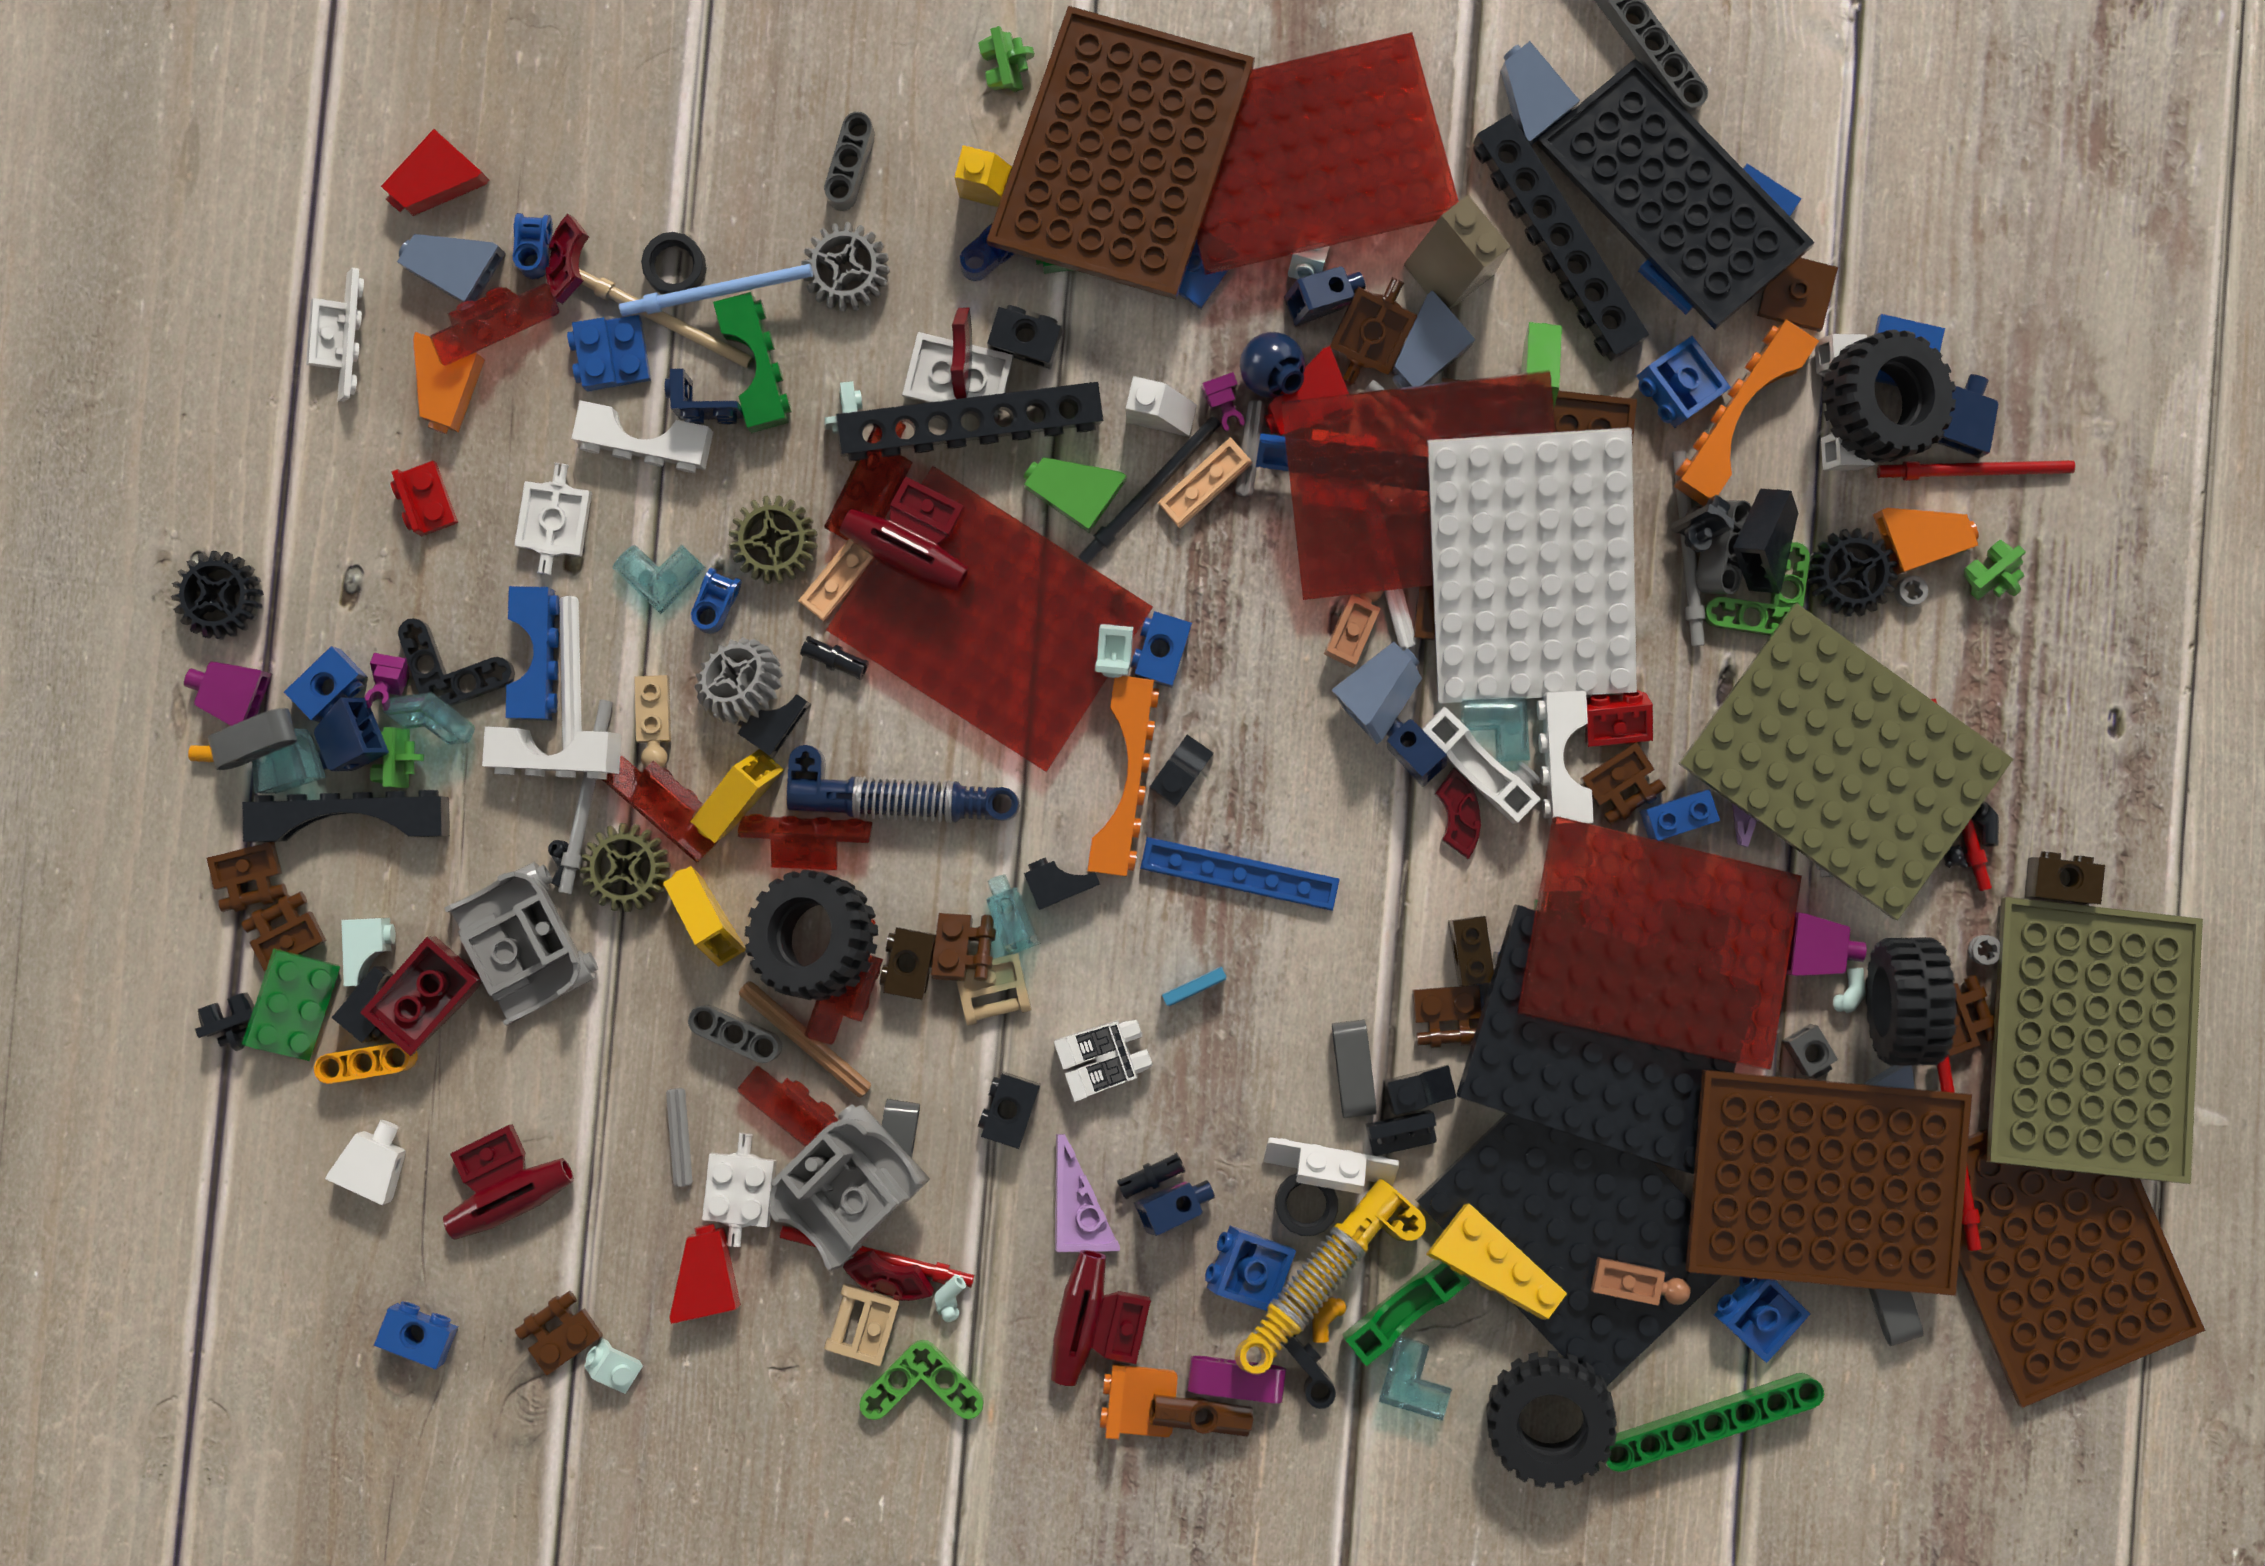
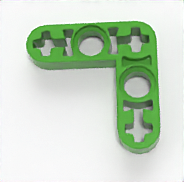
[1705,542,1810,636]
[859,1339,984,1420]

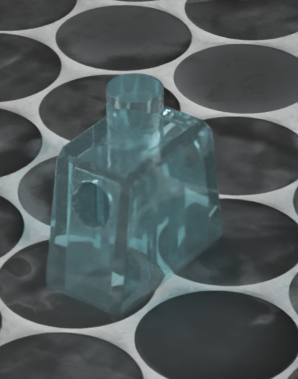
[252,728,326,794]
[986,874,1040,955]

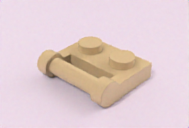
[957,953,1032,1026]
[824,1283,900,1366]

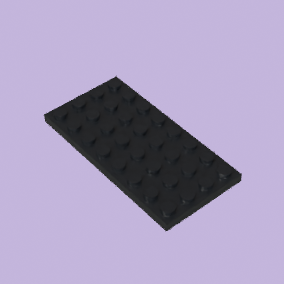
[1537,58,1815,330]

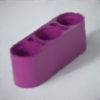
[1187,1355,1286,1403]

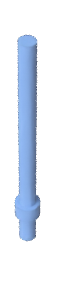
[619,264,813,316]

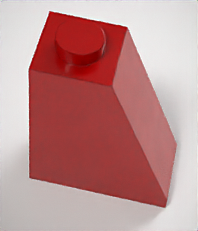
[381,129,490,216]
[1264,346,1354,437]
[669,1223,741,1324]

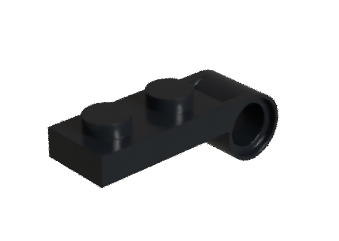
[1281,1335,1336,1409]

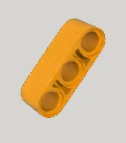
[314,1043,418,1084]

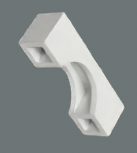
[1815,334,1875,470]
[571,400,713,473]
[1537,691,1593,825]
[1422,707,1541,824]
[482,727,622,779]

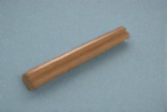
[739,981,871,1098]

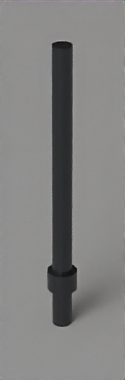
[1078,416,1221,565]

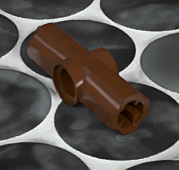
[1149,1394,1253,1437]

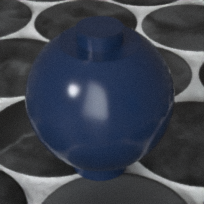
[1240,332,1305,398]

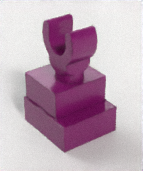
[1201,372,1244,432]
[365,653,410,711]

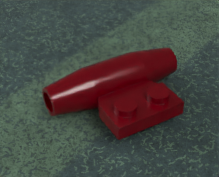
[840,476,969,591]
[443,1124,574,1240]
[1051,1250,1151,1386]

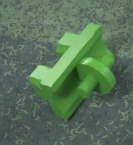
[978,26,1035,92]
[1963,540,2026,601]
[370,727,424,788]

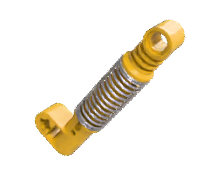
[1235,1179,1426,1374]

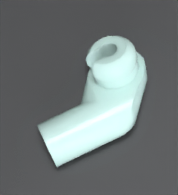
[1833,968,1866,1013]
[934,1275,966,1322]

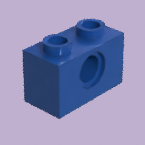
[1130,611,1192,688]
[284,646,367,722]
[1639,789,1720,842]
[374,1301,459,1369]

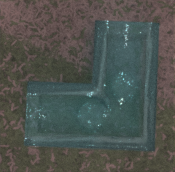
[613,544,706,614]
[382,693,475,745]
[1460,697,1530,762]
[1378,1336,1452,1421]

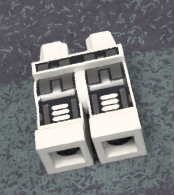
[1054,1020,1153,1102]

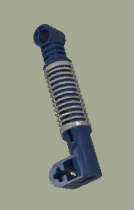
[787,745,1020,823]

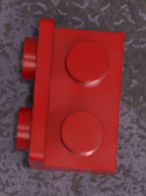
[390,461,458,536]
[1585,690,1653,747]

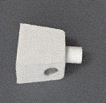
[325,1120,406,1205]

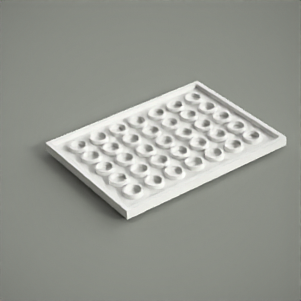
[1428,428,1637,703]

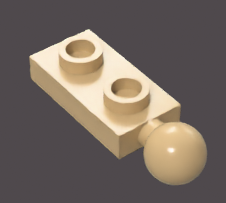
[634,675,671,771]

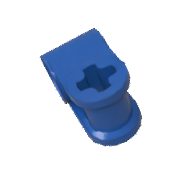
[512,213,553,280]
[691,567,742,634]

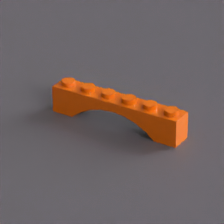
[1673,319,1819,506]
[1087,676,1159,877]

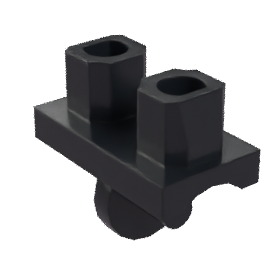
[1671,495,1735,552]
[195,992,254,1051]

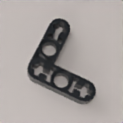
[398,618,515,710]

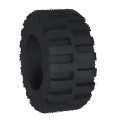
[1822,330,1956,463]
[744,870,878,1001]
[1866,937,1957,1066]
[1487,1351,1617,1489]

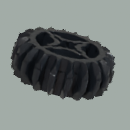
[1808,528,1898,617]
[171,551,264,640]

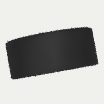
[641,232,707,295]
[1275,1173,1338,1236]

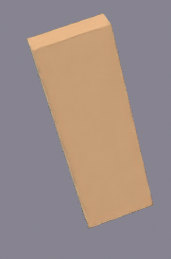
[1158,437,1253,528]
[798,539,877,623]

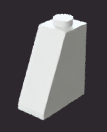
[1126,376,1197,437]

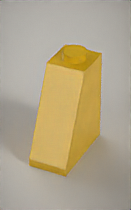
[954,145,1012,207]
[690,749,784,843]
[663,866,746,967]

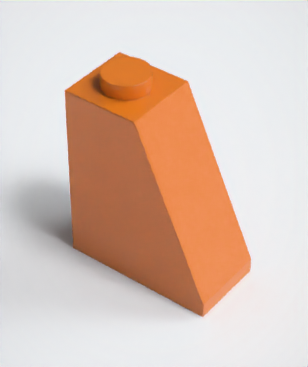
[413,332,485,434]
[1873,508,1979,575]

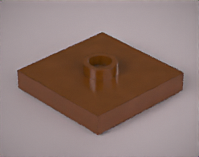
[1757,257,1838,332]

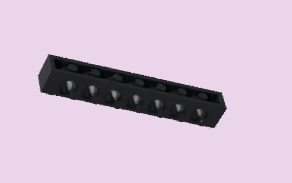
[1473,113,1649,361]
[835,382,1104,462]

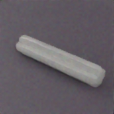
[1235,400,1266,497]
[666,1088,693,1187]

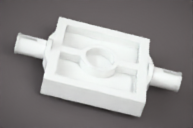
[514,463,592,575]
[702,1133,777,1247]

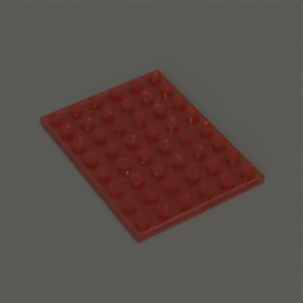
[1196,32,1459,275]
[1281,370,1556,600]
[826,466,1153,773]
[1518,816,1802,1070]

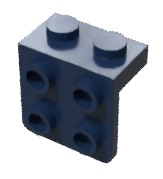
[664,368,744,425]

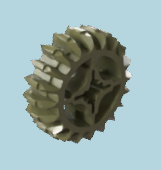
[729,496,818,584]
[580,823,671,912]

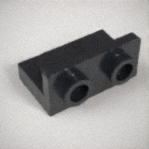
[1365,1110,1437,1156]

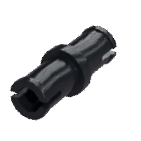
[800,636,869,680]
[1117,1152,1186,1199]

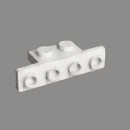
[306,268,364,402]
[1264,1137,1399,1194]

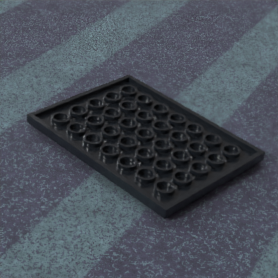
[1456,905,1759,1175]
[1415,1113,1723,1386]

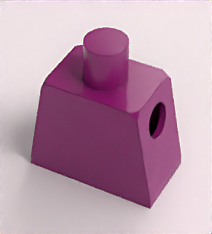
[184,661,272,726]
[1784,912,1867,976]

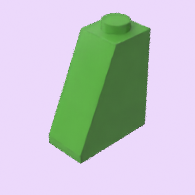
[1516,322,1562,429]
[1023,457,1127,533]

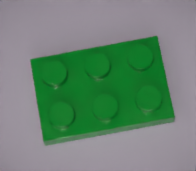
[242,948,340,1061]

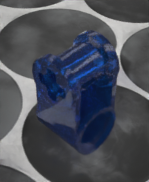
[960,224,1015,281]

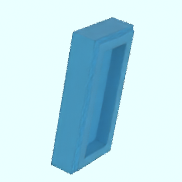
[1162,966,1227,1006]

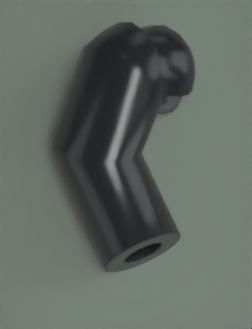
[1972,801,1999,847]
[548,840,568,887]

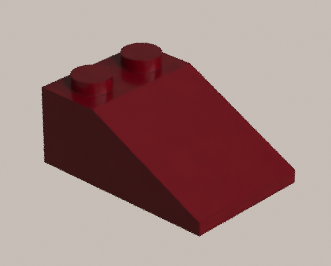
[360,936,483,1056]

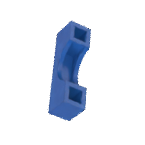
[506,586,560,721]

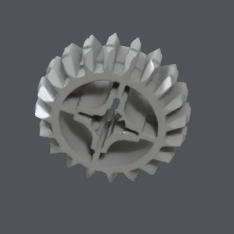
[801,222,890,312]
[694,637,783,725]

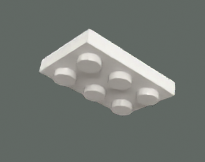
[902,332,1014,420]

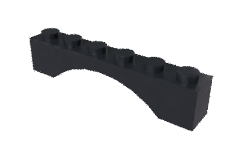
[242,790,450,843]

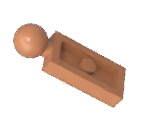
[1324,576,1384,668]
[1591,1257,1690,1306]

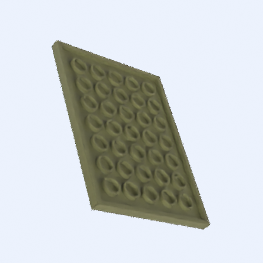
[1678,603,2014,920]
[1986,897,2203,1184]

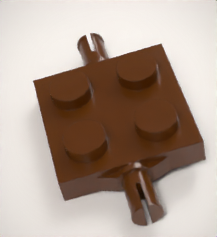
[1329,277,1418,384]

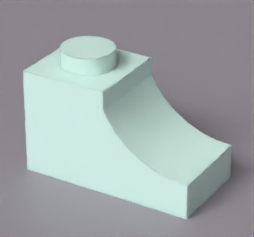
[341,918,396,986]

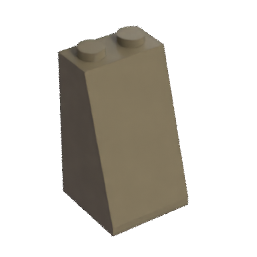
[1404,195,1511,310]

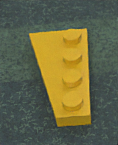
[1426,1203,1567,1320]

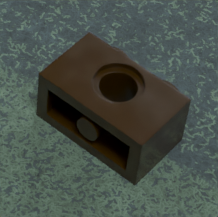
[2024,851,2105,904]
[1448,916,1494,987]
[879,927,936,1000]

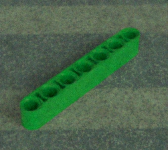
[1605,1373,1825,1472]

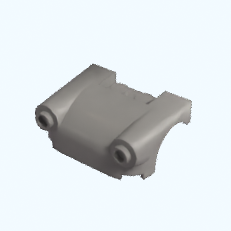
[444,862,598,1025]
[768,1104,930,1271]

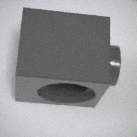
[1782,1024,1838,1078]

